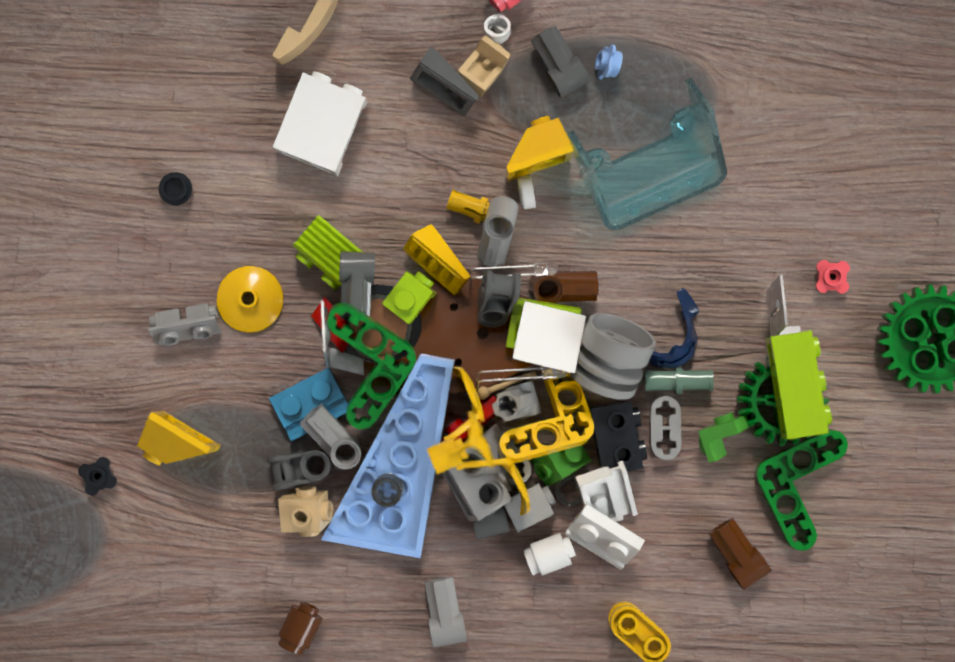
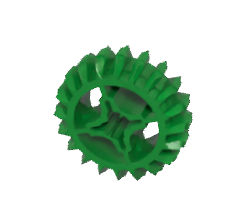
[736,357,829,446]

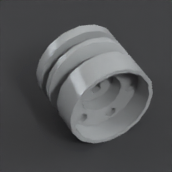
[569,313,656,400]

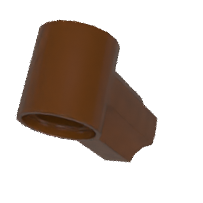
[529,269,599,303]
[708,518,772,591]

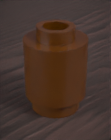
[278,601,323,655]

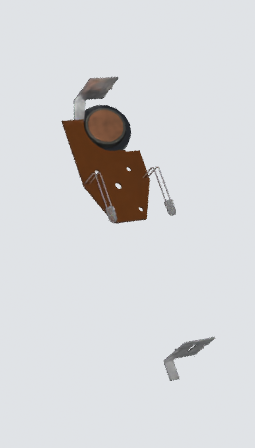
[321,263,801,398]

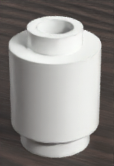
[523,533,576,576]

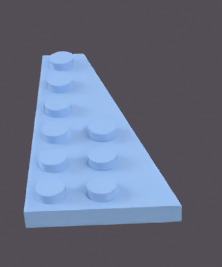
[321,354,455,558]

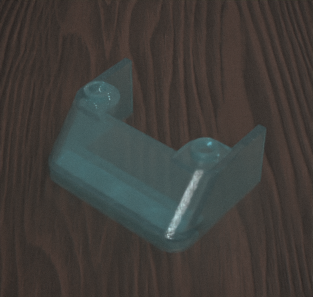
[567,78,727,230]

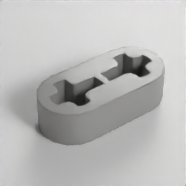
[649,396,682,460]

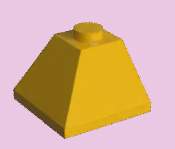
[505,116,574,182]
[137,411,221,466]

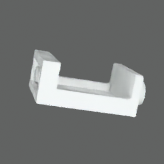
[273,71,367,176]

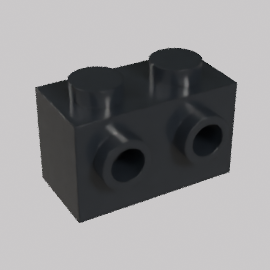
[589,401,647,471]

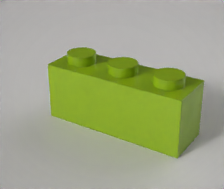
[765,330,832,439]

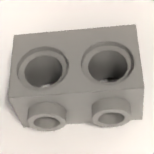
[442,447,512,521]

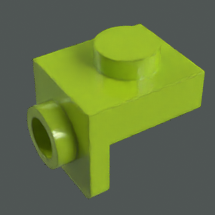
[382,271,437,325]

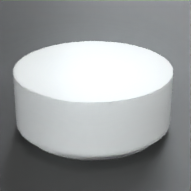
[517,175,536,210]

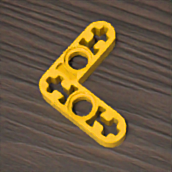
[497,366,594,463]

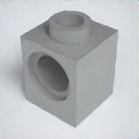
[504,482,557,532]

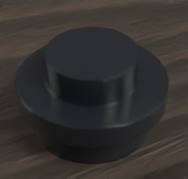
[159,172,193,206]

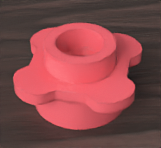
[815,260,850,294]

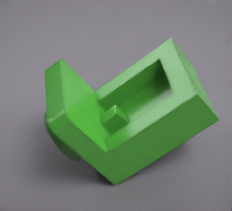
[698,412,749,463]
[530,445,591,486]

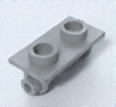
[148,303,222,346]

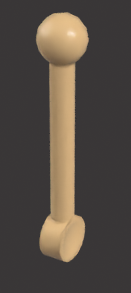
[477,370,537,400]

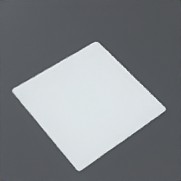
[513,301,586,373]

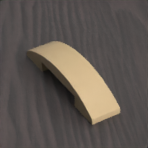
[272,0,339,66]

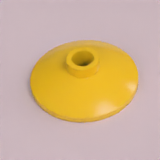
[217,266,284,333]

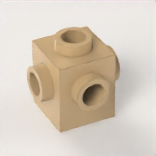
[278,485,333,537]

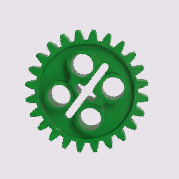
[876,284,955,394]

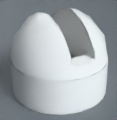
[484,14,511,44]

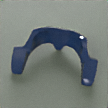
[649,288,699,369]

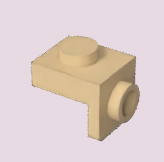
[457,36,511,97]

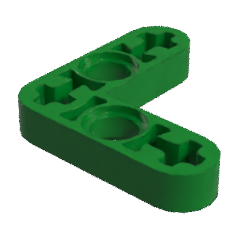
[328,303,416,429]
[754,430,848,551]

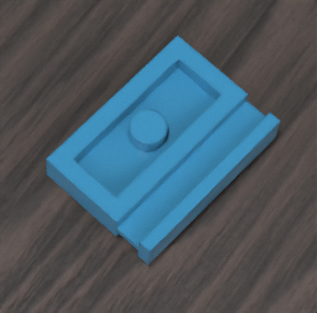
[269,368,348,442]

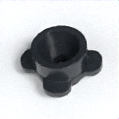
[78,457,117,496]

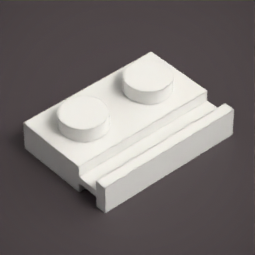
[576,461,638,522]
[564,504,645,570]

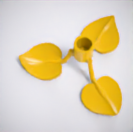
[427,367,531,515]

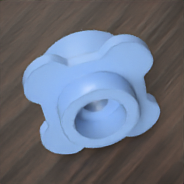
[595,44,623,79]

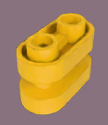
[608,601,671,662]

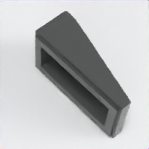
[409,46,479,116]

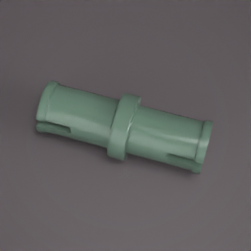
[645,367,714,394]

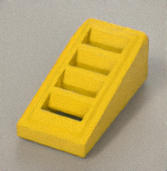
[403,224,470,295]

